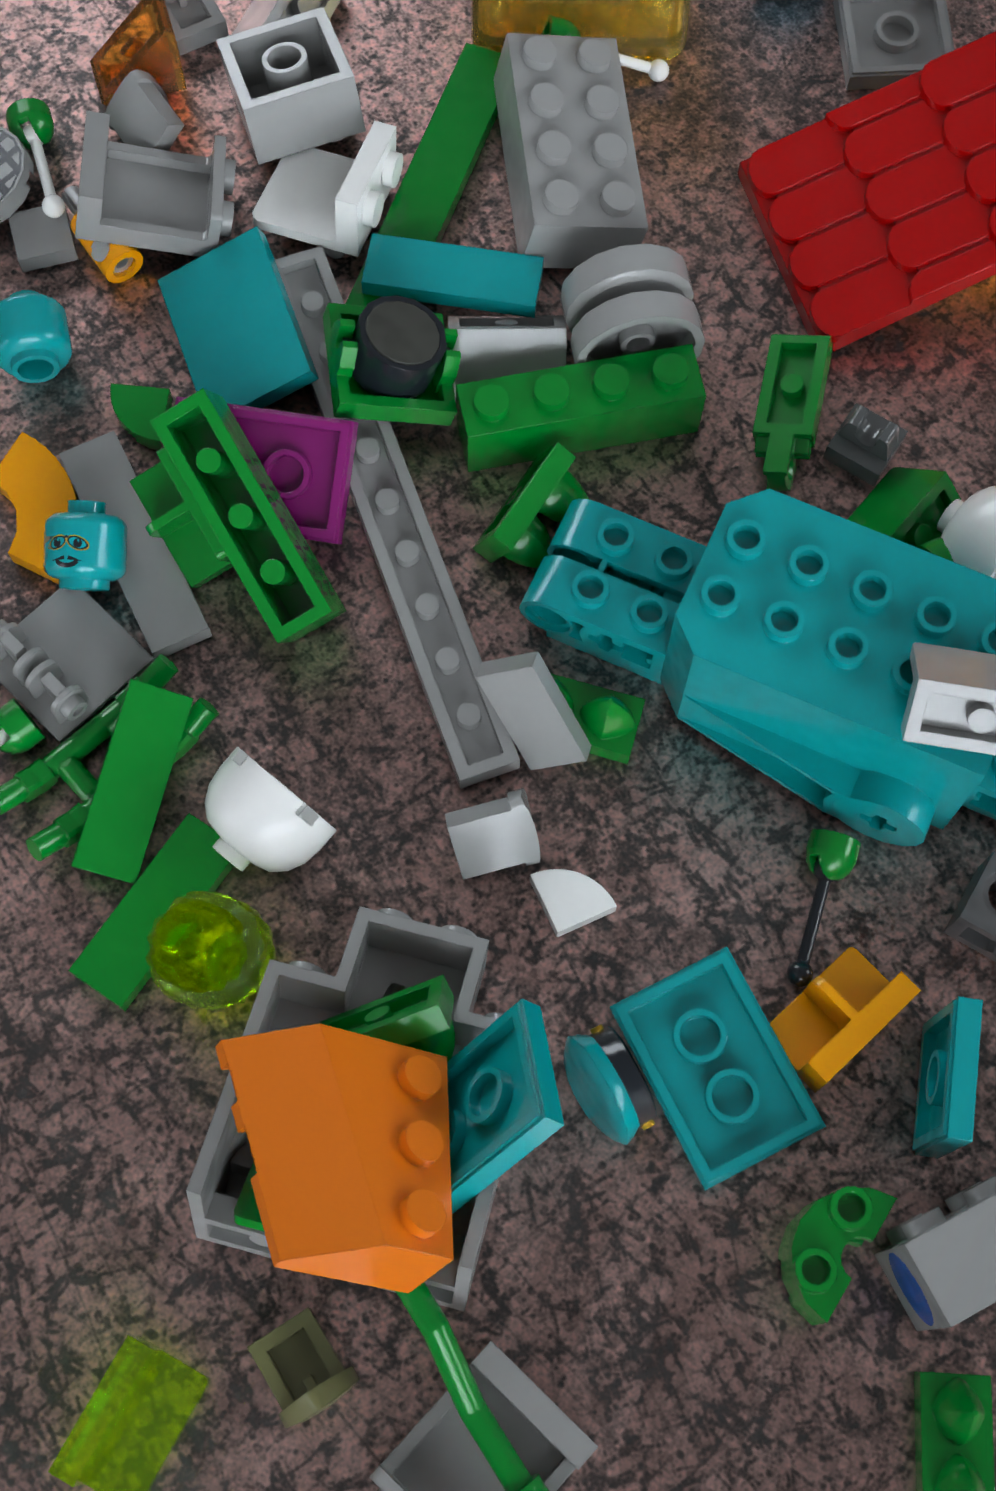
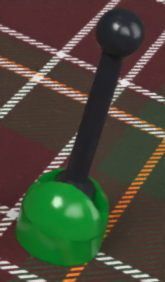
[787,829,861,987]

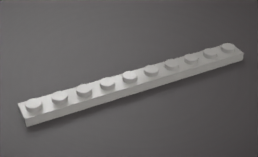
[275,246,520,789]

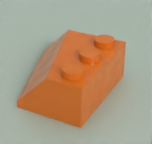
[215,1023,454,1294]

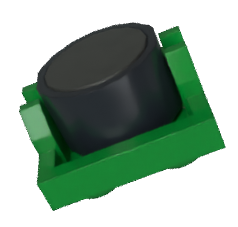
[323,295,461,426]

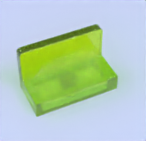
[48,1335,210,1491]

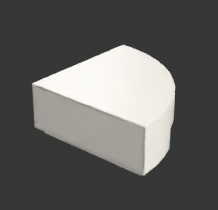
[529,869,617,937]

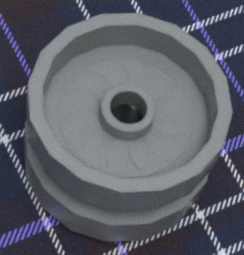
[560,243,705,364]

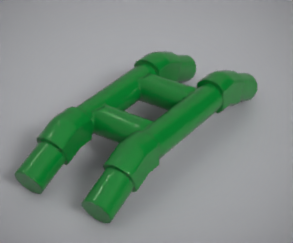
[0,654,219,861]

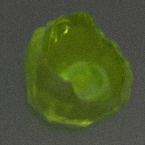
[145,890,276,1011]

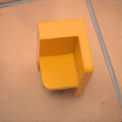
[770,947,921,1093]

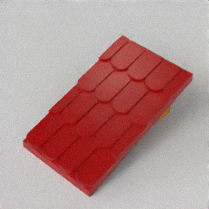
[737,31,996,352]

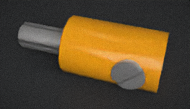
[62,186,143,283]

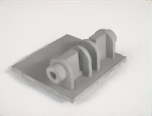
[0,589,155,743]

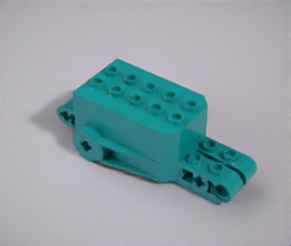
[519,488,996,846]

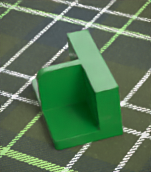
[129,447,233,588]

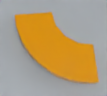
[0,432,78,585]

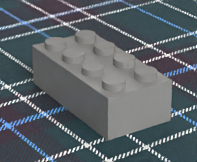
[493,33,648,268]

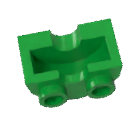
[778,1186,897,1326]

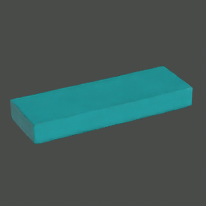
[361,233,544,318]

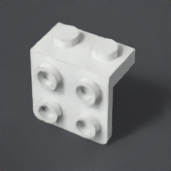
[252,121,403,257]

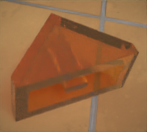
[90,0,187,106]

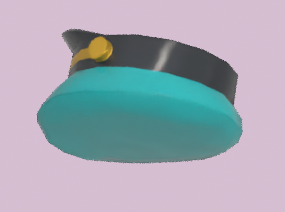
[563,1024,657,1145]

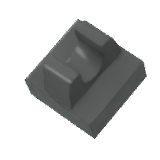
[823,403,908,487]

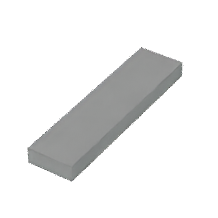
[59,431,212,659]

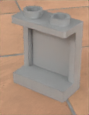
[75,110,236,257]
[369,1341,598,1491]

